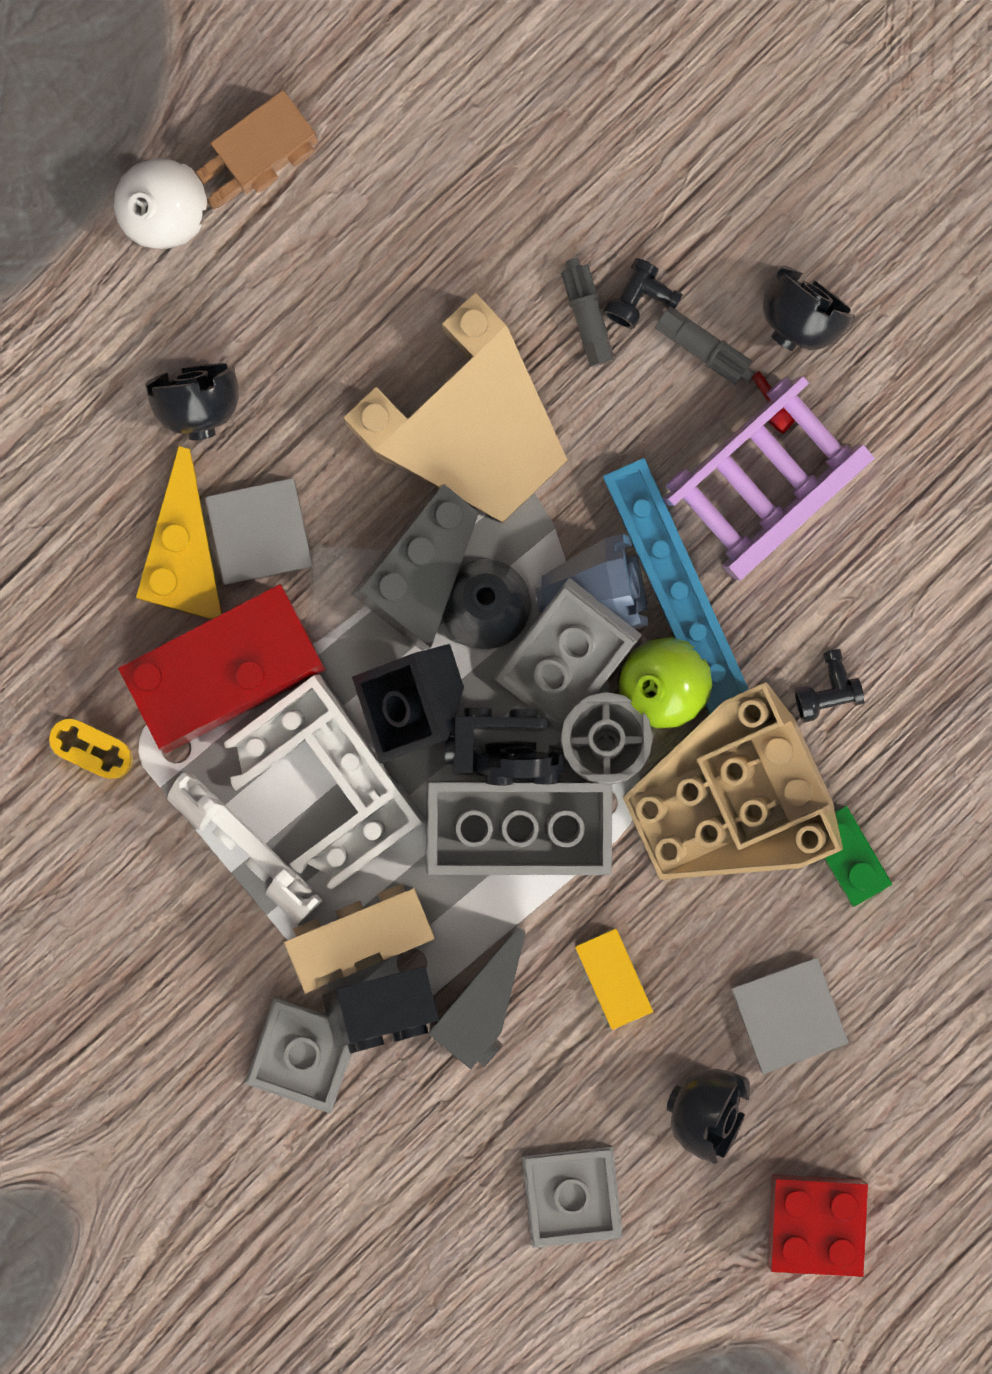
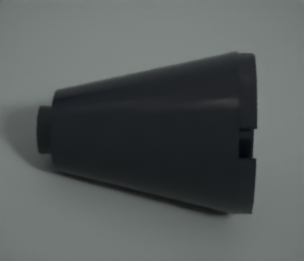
[442,559,531,650]

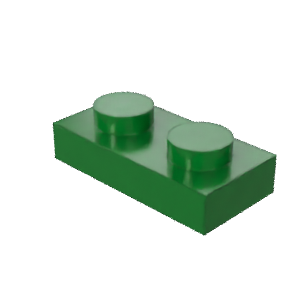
[823,806,893,907]

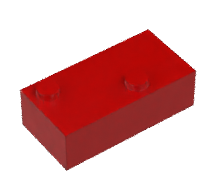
[118,584,327,754]

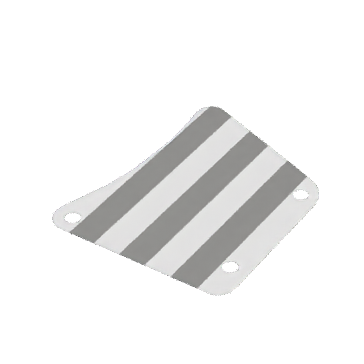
[138,492,640,995]

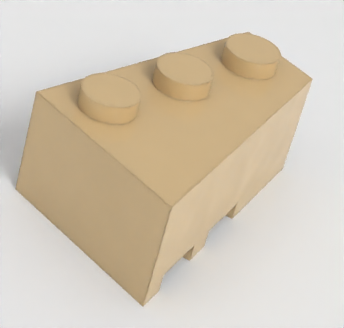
[284,883,435,994]

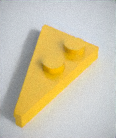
[136,446,222,620]

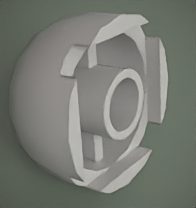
[561,692,653,785]

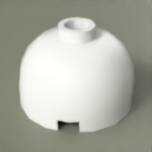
[113,158,207,249]

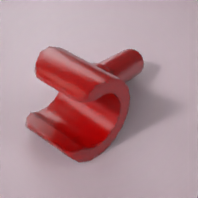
[752,371,795,434]

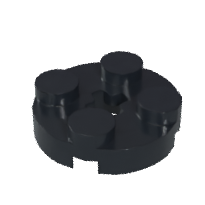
[473,741,564,786]

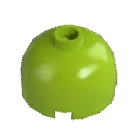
[618,637,713,729]

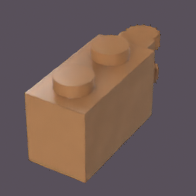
[195,90,318,210]

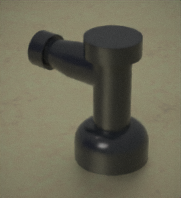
[603,258,683,329]
[795,649,865,723]

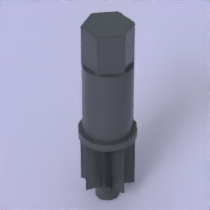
[561,258,615,367]
[655,306,755,385]

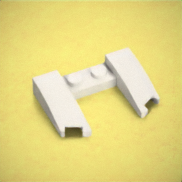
[224,674,426,890]
[167,772,324,926]

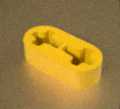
[49,719,133,779]

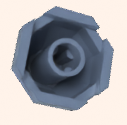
[535,534,648,629]

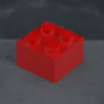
[767,1174,868,1277]

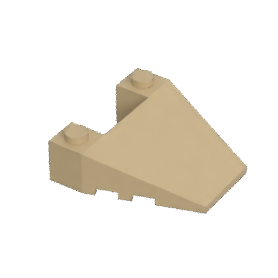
[343,293,568,523]

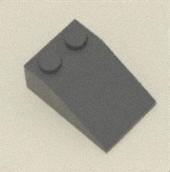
[428,925,526,1069]

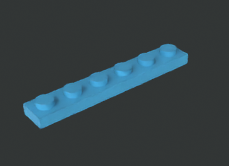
[603,458,749,715]

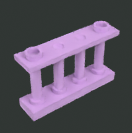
[663,376,875,580]

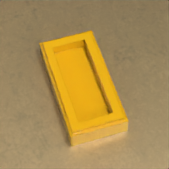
[575,928,653,1030]

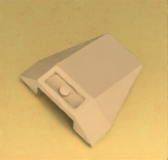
[623,682,843,880]

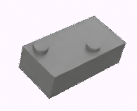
[426,780,612,875]

